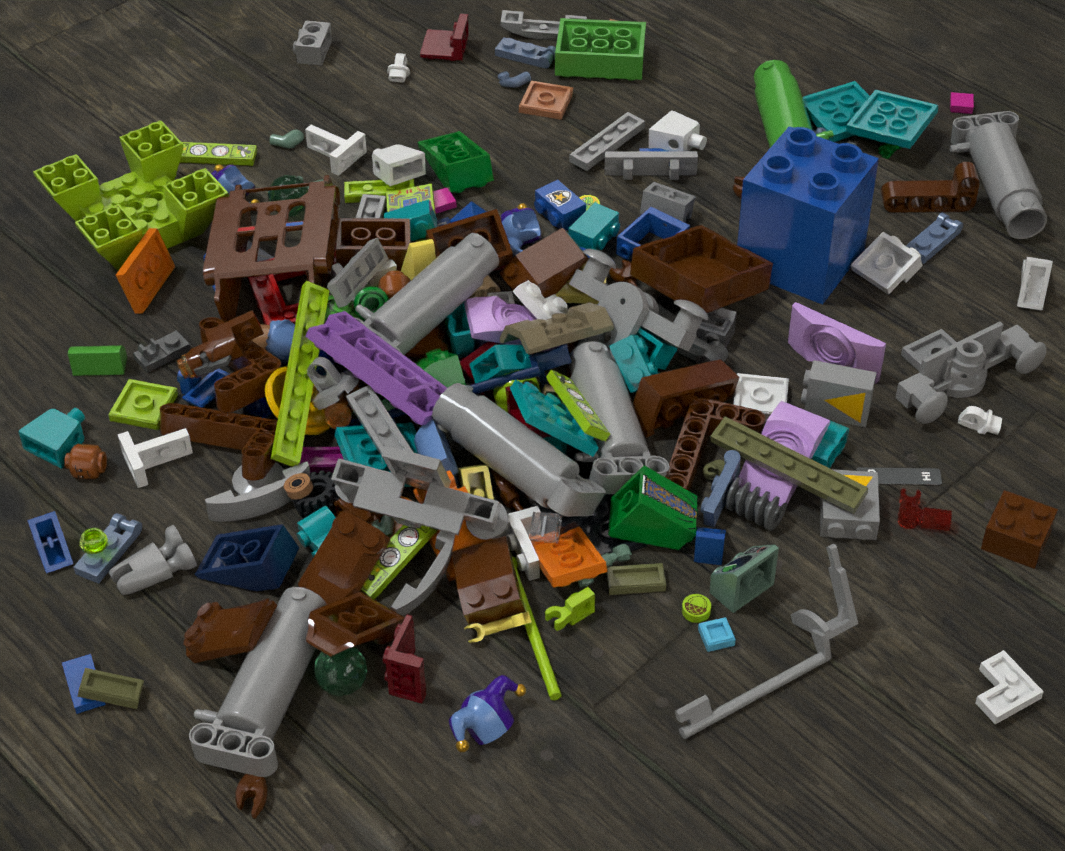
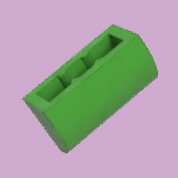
[68,345,127,376]

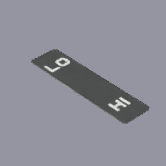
[856,467,942,485]

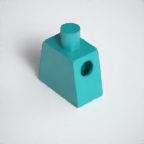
[470,345,532,383]
[18,408,85,469]

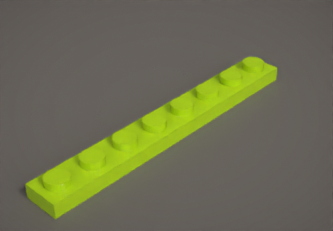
[271,281,329,467]

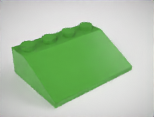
[555,18,646,80]

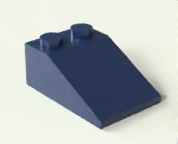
[195,524,299,591]

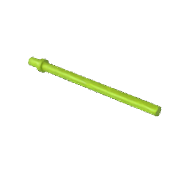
[510,551,561,700]

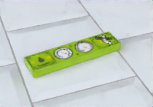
[180,142,257,166]
[546,370,610,441]
[361,525,438,600]

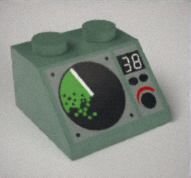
[709,545,779,613]

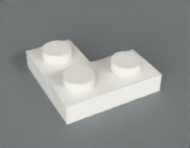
[512,280,568,320]
[976,650,1043,724]

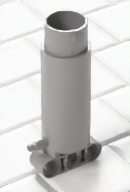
[950,111,1047,239]
[355,233,499,355]
[568,341,669,494]
[432,383,606,517]
[189,587,327,777]

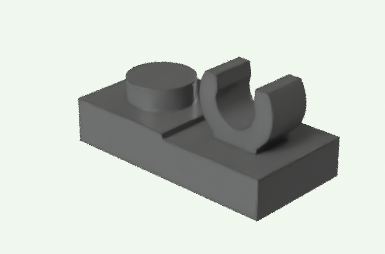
[133,330,191,373]

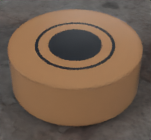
[284,473,313,499]

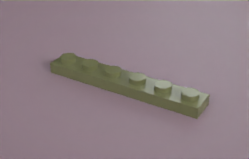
[711,417,868,514]

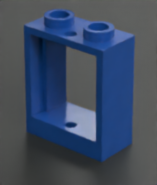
[617,207,690,262]

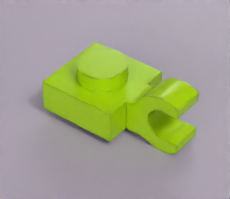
[545,587,595,631]

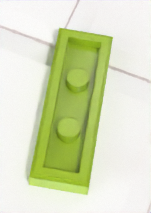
[344,179,414,203]

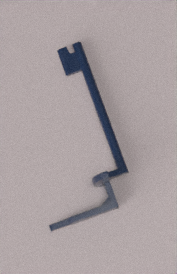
[387,344,572,419]

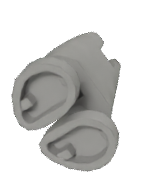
[109,525,197,595]

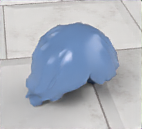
[265,319,295,367]

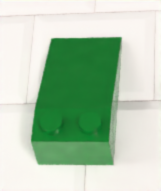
[417,131,494,193]
[376,349,466,411]

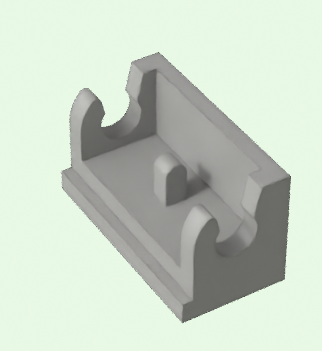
[640,182,696,223]

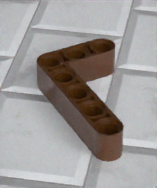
[199,317,282,413]
[665,398,765,491]
[159,403,277,481]

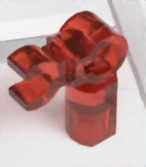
[897,488,952,531]

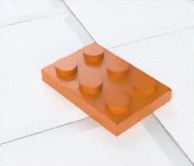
[116,228,175,313]
[530,526,607,588]

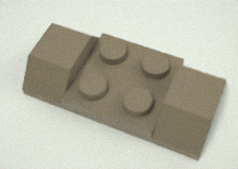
[500,302,614,354]

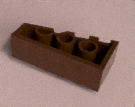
[633,359,740,438]

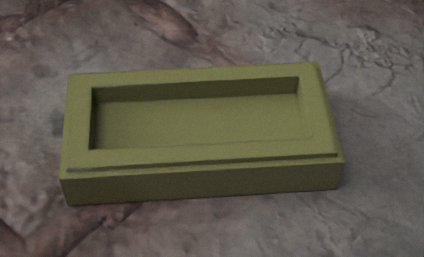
[606,563,666,595]
[77,668,144,709]

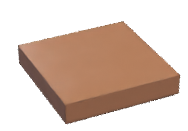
[519,81,573,120]

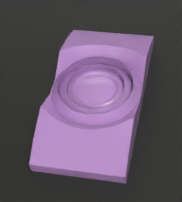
[464,296,560,352]
[788,302,886,384]
[738,401,830,506]

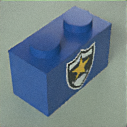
[534,180,586,231]

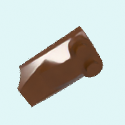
[298,512,391,605]
[306,592,405,657]
[184,598,278,663]

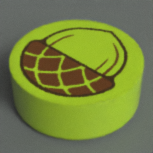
[682,594,711,623]

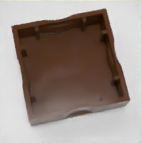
[630,225,773,313]

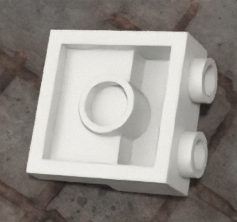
[851,232,922,295]

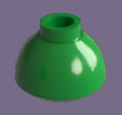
[354,287,389,321]

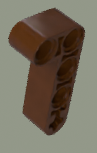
[881,162,980,212]

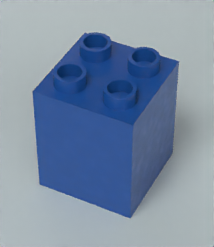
[737,126,879,305]

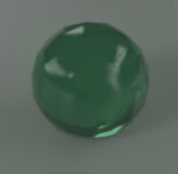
[268,175,308,217]
[314,647,367,696]

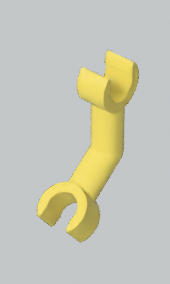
[464,611,532,643]

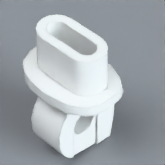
[387,53,410,83]
[958,406,1002,435]

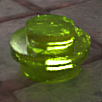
[79,528,108,554]

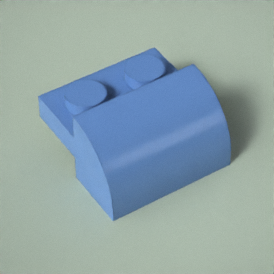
[414,419,460,489]

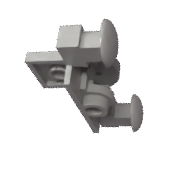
[569,249,708,363]
[896,322,1046,424]
[331,445,508,540]

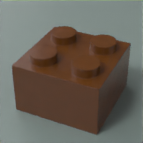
[981,490,1058,569]

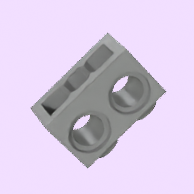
[293,21,332,65]

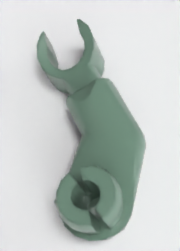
[578,544,632,588]

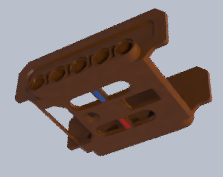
[203,175,341,322]

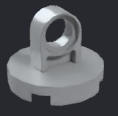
[307,357,359,410]

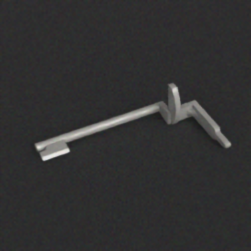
[675,544,858,739]

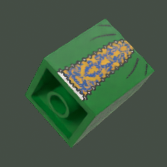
[608,465,698,550]

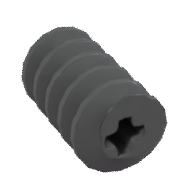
[725,477,787,531]

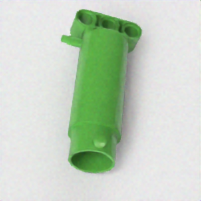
[754,60,834,148]

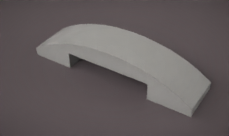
[501,10,587,40]
[205,462,311,522]
[391,530,455,616]

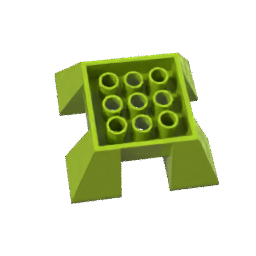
[33,121,229,270]

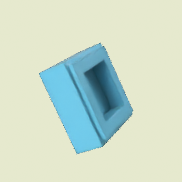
[698,617,736,652]

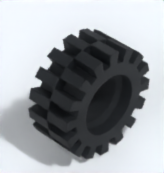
[292,471,340,518]

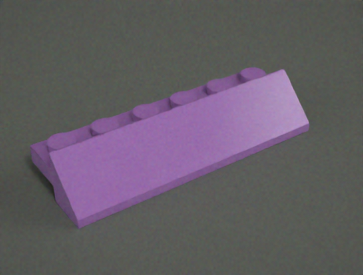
[305,311,447,426]

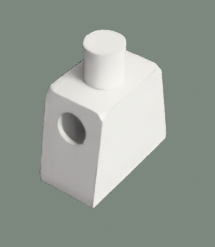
[649,110,707,151]
[372,145,426,186]

